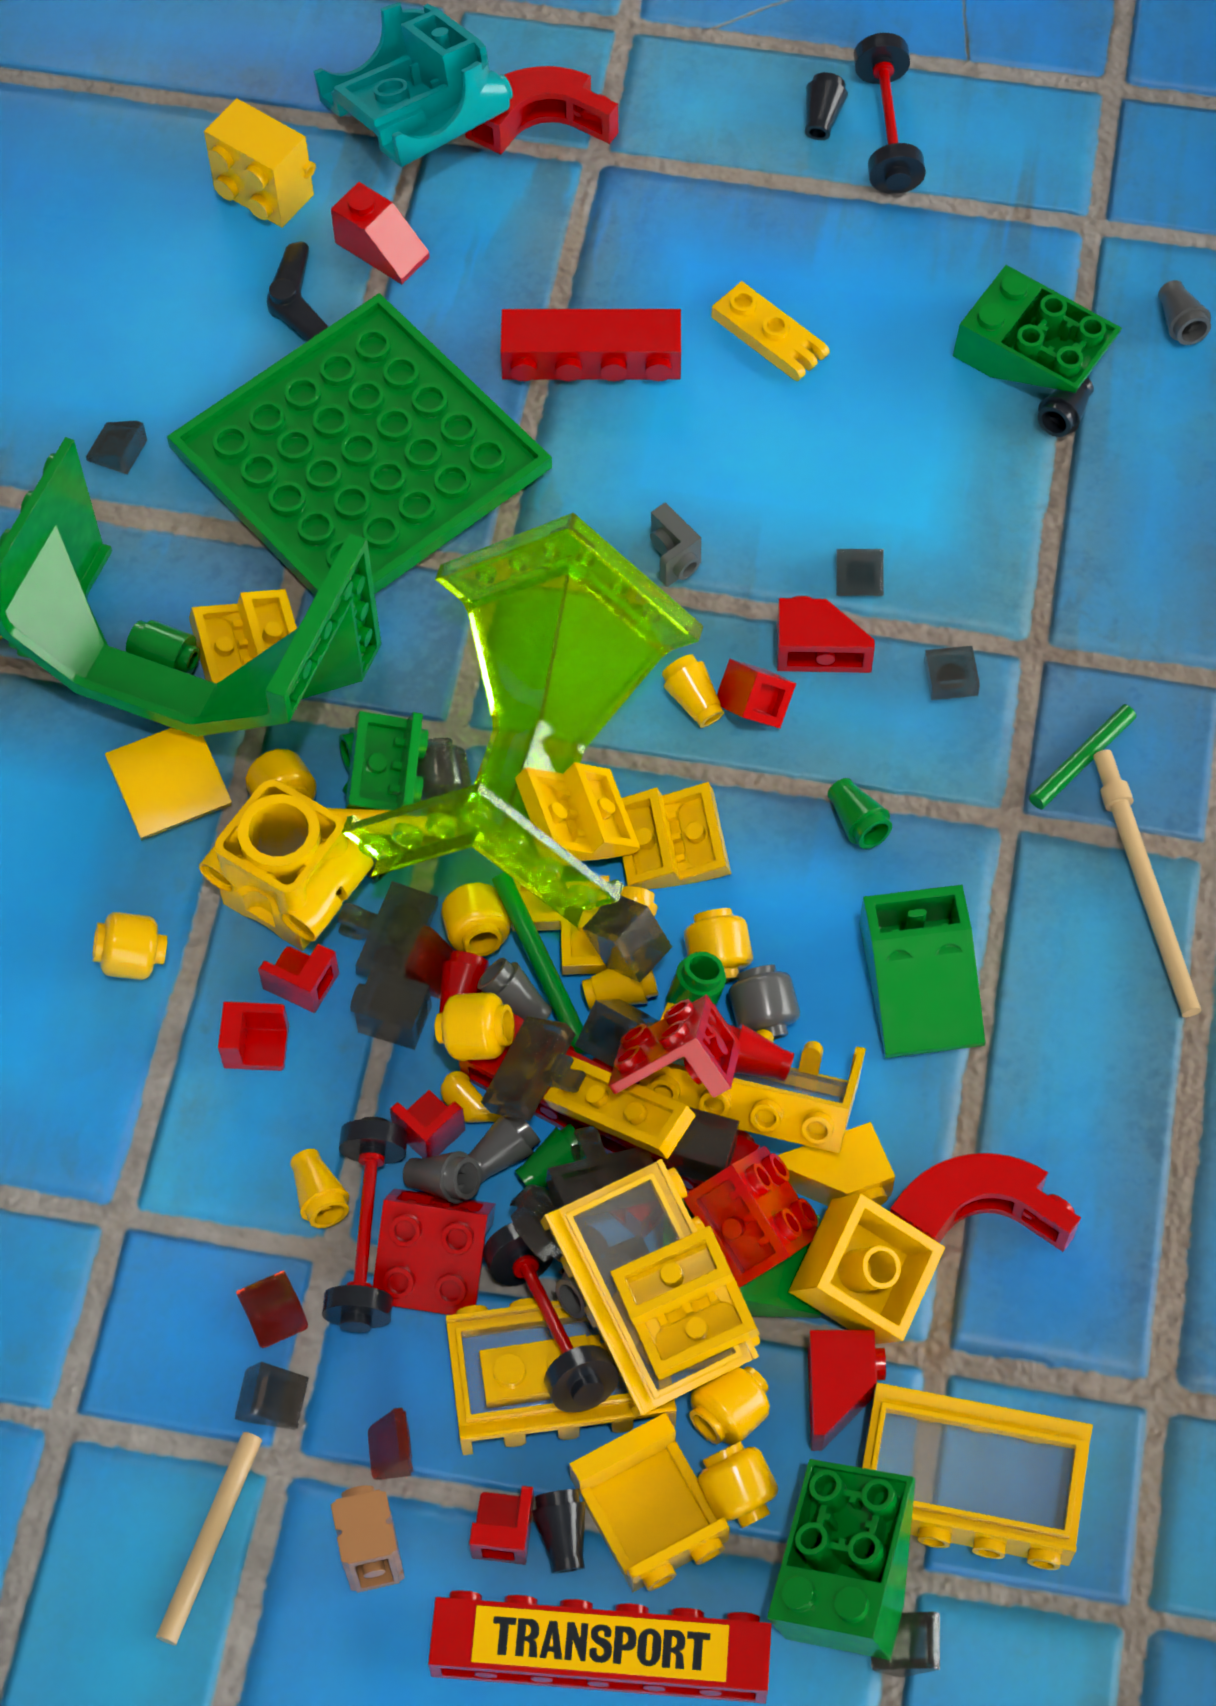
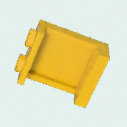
[569,1412,730,1593]

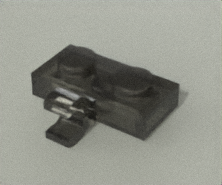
[338,881,438,990]
[481,1016,586,1121]
[545,1126,658,1220]

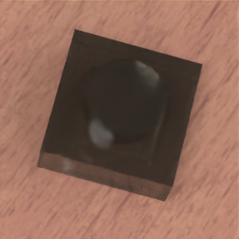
[924,646,980,700]

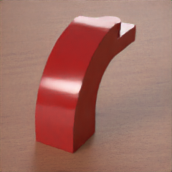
[465,66,618,155]
[890,1153,1081,1252]

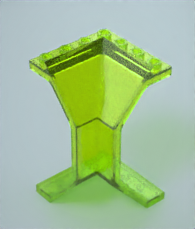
[341,513,703,928]

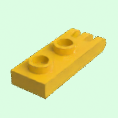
[711,281,830,381]

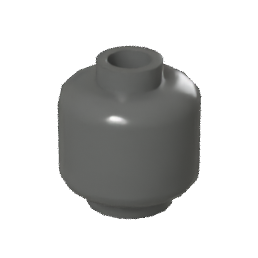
[729,964,800,1040]

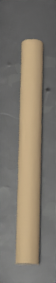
[156,1432,262,1645]

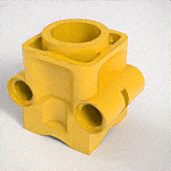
[199,779,374,951]

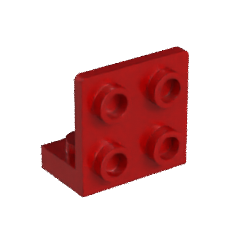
[608,994,741,1098]
[683,1146,818,1288]
[373,1188,496,1315]

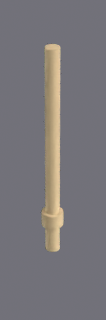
[1093,750,1201,1017]

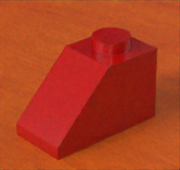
[331,182,430,285]
[777,596,875,673]
[807,1330,886,1451]

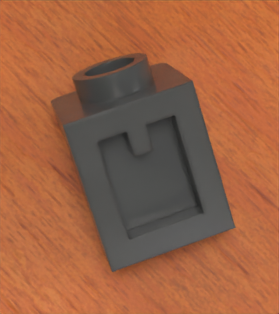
[650,502,701,587]

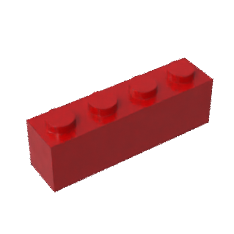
[501,309,681,381]

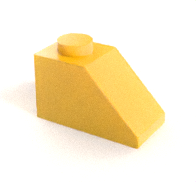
[778,1122,895,1206]

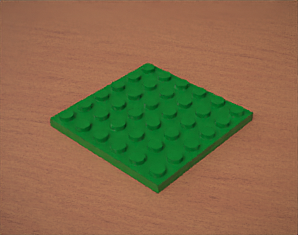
[167,293,552,596]

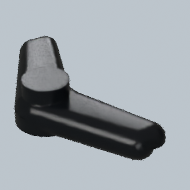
[267,241,329,341]

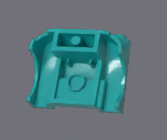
[313,2,513,167]

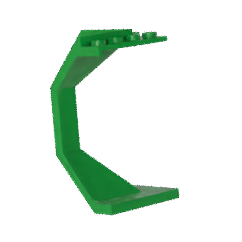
[0,437,382,737]

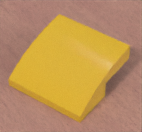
[189,589,297,684]
[105,728,232,840]
[515,762,641,861]
[622,782,731,889]
[610,1226,760,1380]

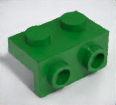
[345,711,429,811]

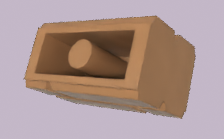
[331,1485,405,1593]

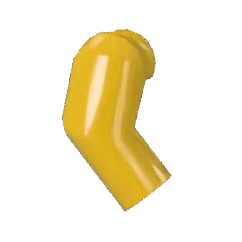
[440,1071,510,1123]

